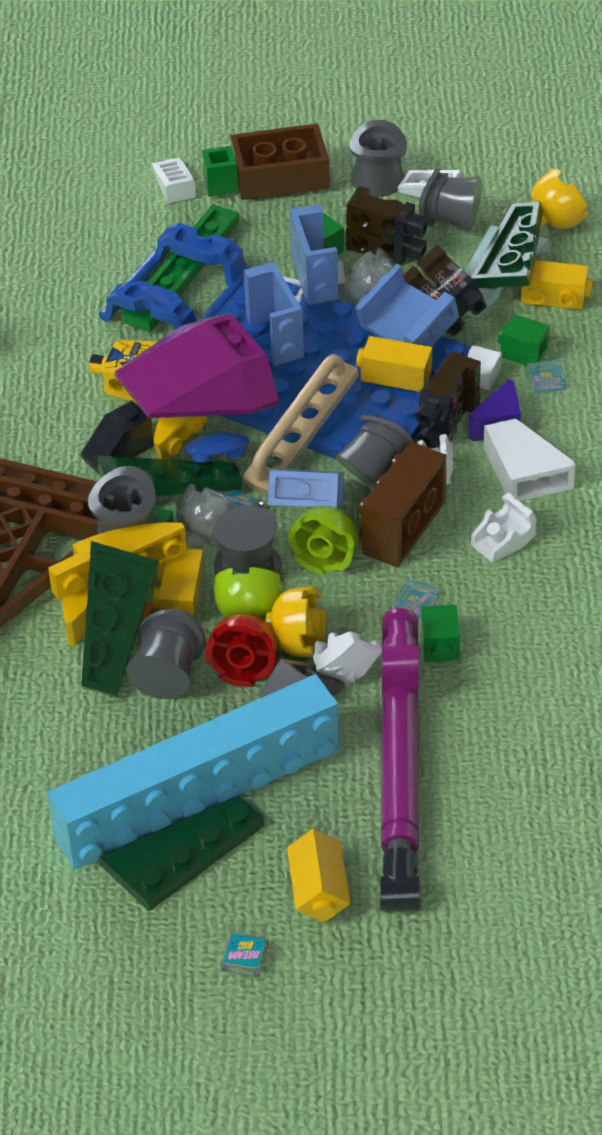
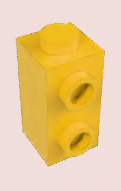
[521,260,593,310]
[356,336,432,392]
[153,549,205,618]
[287,828,351,923]

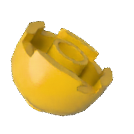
[531,168,590,230]
[265,587,327,657]

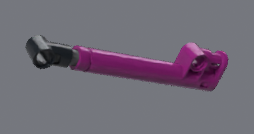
[380,608,419,911]

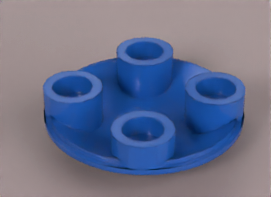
[184,432,250,462]

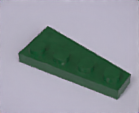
[471,201,543,289]
[97,456,242,496]
[81,541,159,698]
[99,795,264,911]

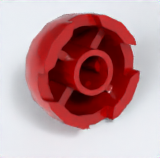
[205,613,278,687]

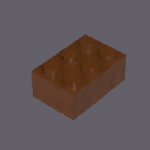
[230,123,330,200]
[359,441,447,568]

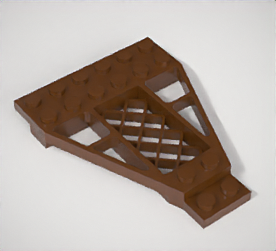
[0,458,98,627]

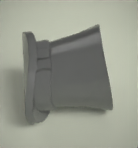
[349,120,407,197]
[419,168,482,231]
[335,415,413,487]
[88,466,159,535]
[212,506,282,576]
[126,609,206,699]

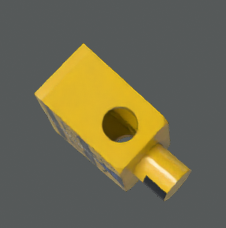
[89,340,158,403]

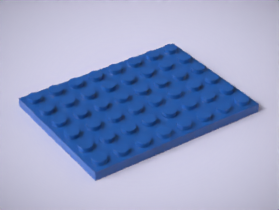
[214,282,472,460]

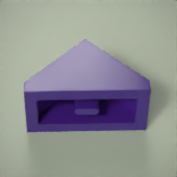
[468,379,521,441]

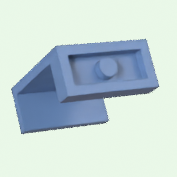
[289,204,338,305]
[244,262,304,366]
[355,264,459,347]
[268,468,345,508]

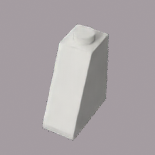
[484,419,575,501]

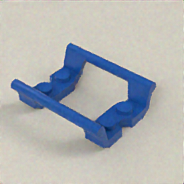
[99,223,249,330]

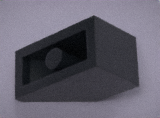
[81,400,154,475]

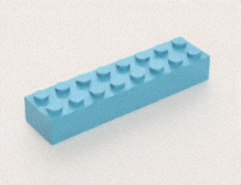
[47,674,339,870]

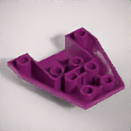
[114,314,278,418]

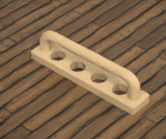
[242,354,359,495]

